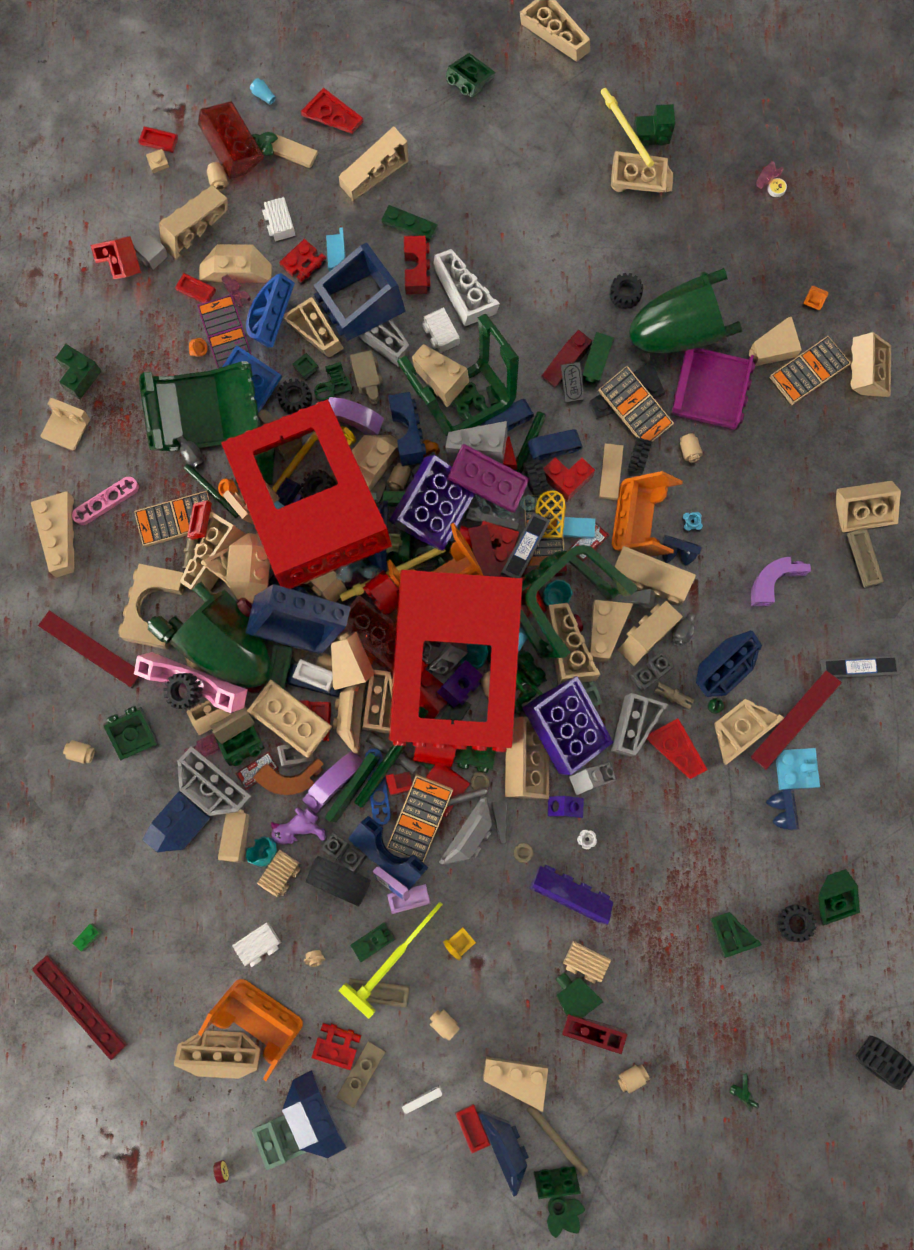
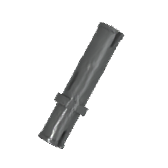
[366,731,421,775]

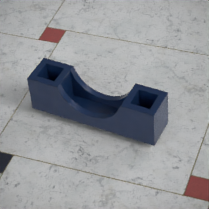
[388,392,426,466]
[348,816,428,891]

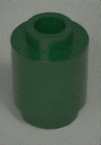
[148,616,176,644]

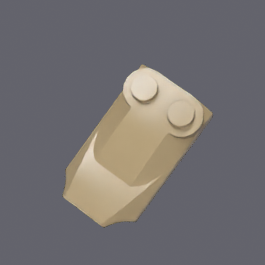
[611,151,673,192]

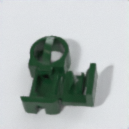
[314,362,353,402]

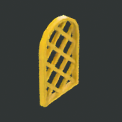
[535,490,566,538]

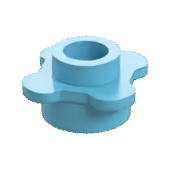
[683,512,703,531]

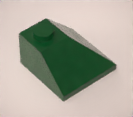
[818,869,860,926]

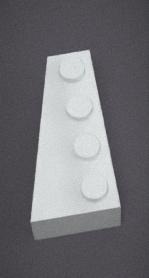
[433,249,500,327]

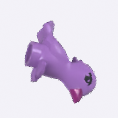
[271,807,326,845]

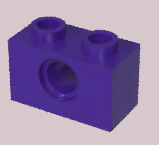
[437,660,483,708]

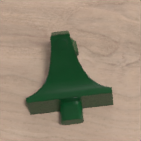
[730,1073,759,1112]

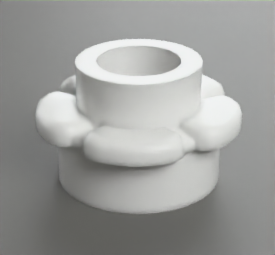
[577,830,597,849]

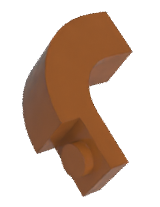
[253,757,324,795]

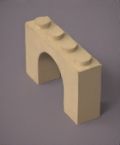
[119,564,185,650]

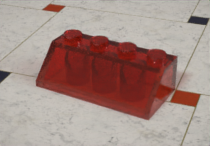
[198,101,264,179]
[341,595,396,675]

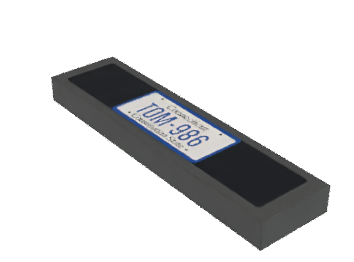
[501,513,550,578]
[820,655,901,678]

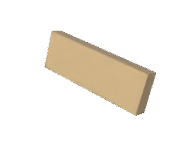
[271,134,318,168]
[599,443,623,500]

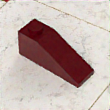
[541,329,592,388]
[562,1014,628,1055]

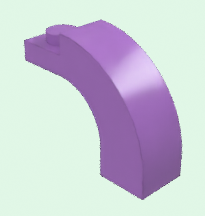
[329,397,384,435]
[751,557,811,606]
[303,751,363,814]

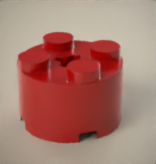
[363,570,399,616]

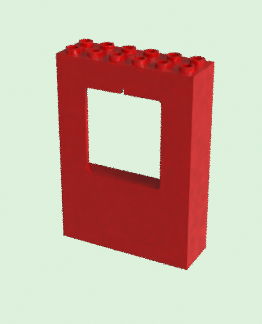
[221,399,392,589]
[389,570,523,752]

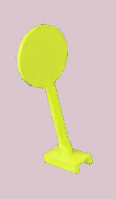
[338,902,443,1019]

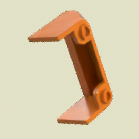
[612,471,683,556]
[387,522,483,588]
[198,979,303,1081]

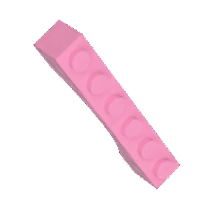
[134,652,247,713]

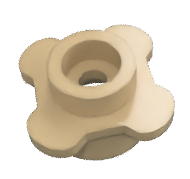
[304,950,325,967]

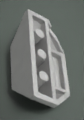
[177,746,251,816]
[439,796,493,865]

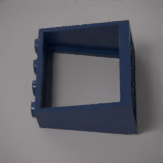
[313,243,406,342]
[245,584,351,654]

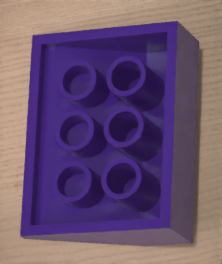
[389,455,475,551]
[522,676,614,775]
[529,864,613,925]

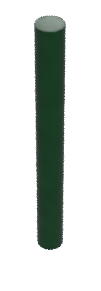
[183,464,240,518]

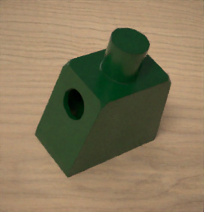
[555,972,603,1018]

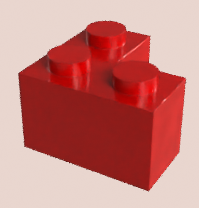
[90,236,141,279]
[543,457,595,502]

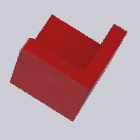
[386,772,412,796]

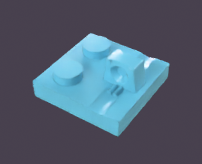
[776,748,820,790]

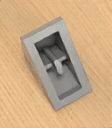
[277,745,314,769]

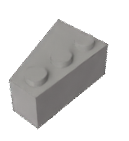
[358,320,410,367]
[446,421,507,464]
[611,693,668,757]

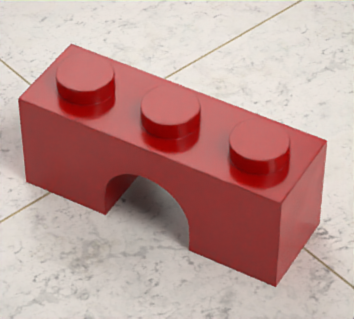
[404,236,431,294]

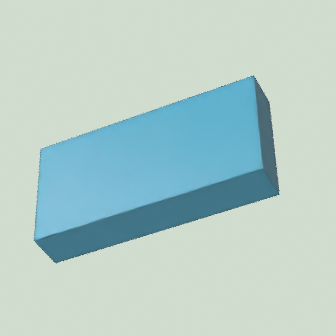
[556,517,595,539]

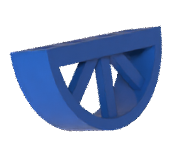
[246,273,295,347]

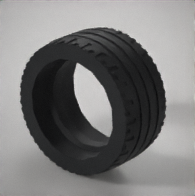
[306,856,371,906]

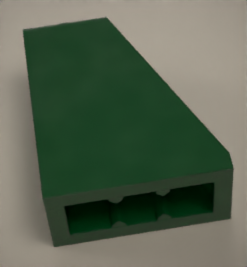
[582,332,615,383]

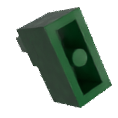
[350,922,396,962]

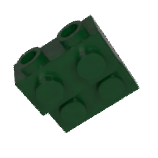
[445,53,496,98]
[103,706,157,761]
[212,725,265,766]
[454,746,496,773]

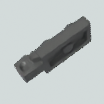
[467,507,519,531]

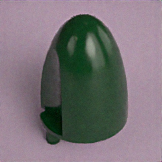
[629,268,743,353]
[168,581,271,688]

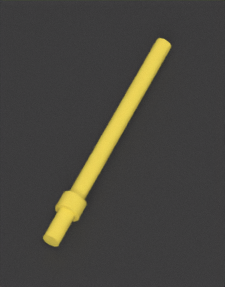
[601,88,654,167]
[339,548,446,602]

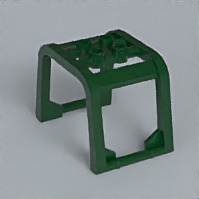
[397,314,519,436]
[520,545,637,659]

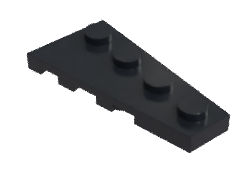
[589,361,665,419]

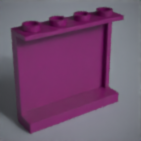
[671,348,755,430]

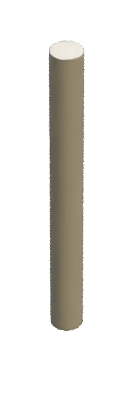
[527,1106,589,1176]

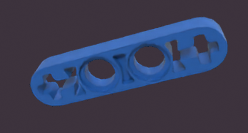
[365,749,391,825]

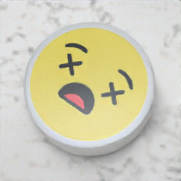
[768,178,787,197]

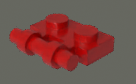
[279,238,326,283]
[311,1023,362,1070]

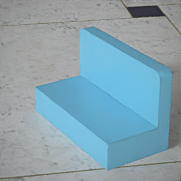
[326,227,346,271]

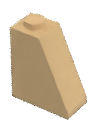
[749,317,802,366]
[331,631,375,690]
[218,809,249,863]

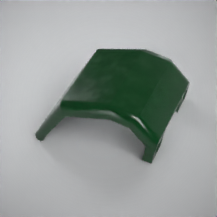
[139,361,260,451]

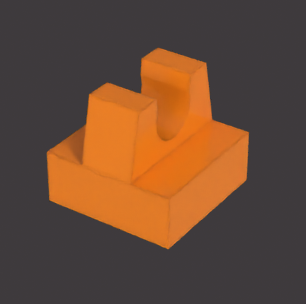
[803,286,829,310]

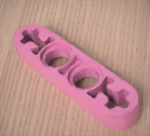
[72,477,139,526]

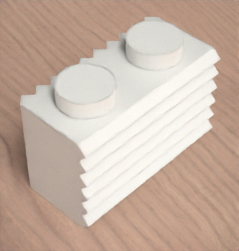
[262,197,296,241]
[422,307,460,353]
[232,922,281,967]

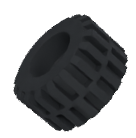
[855,1035,914,1090]

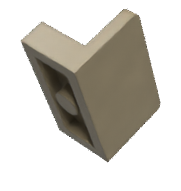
[211,706,255,744]

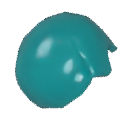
[542,580,573,607]
[459,644,488,670]
[246,836,277,867]

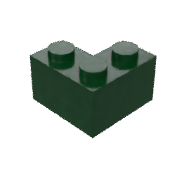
[633,104,675,146]
[55,344,101,400]

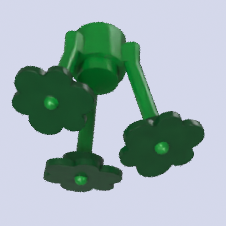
[514,669,543,714]

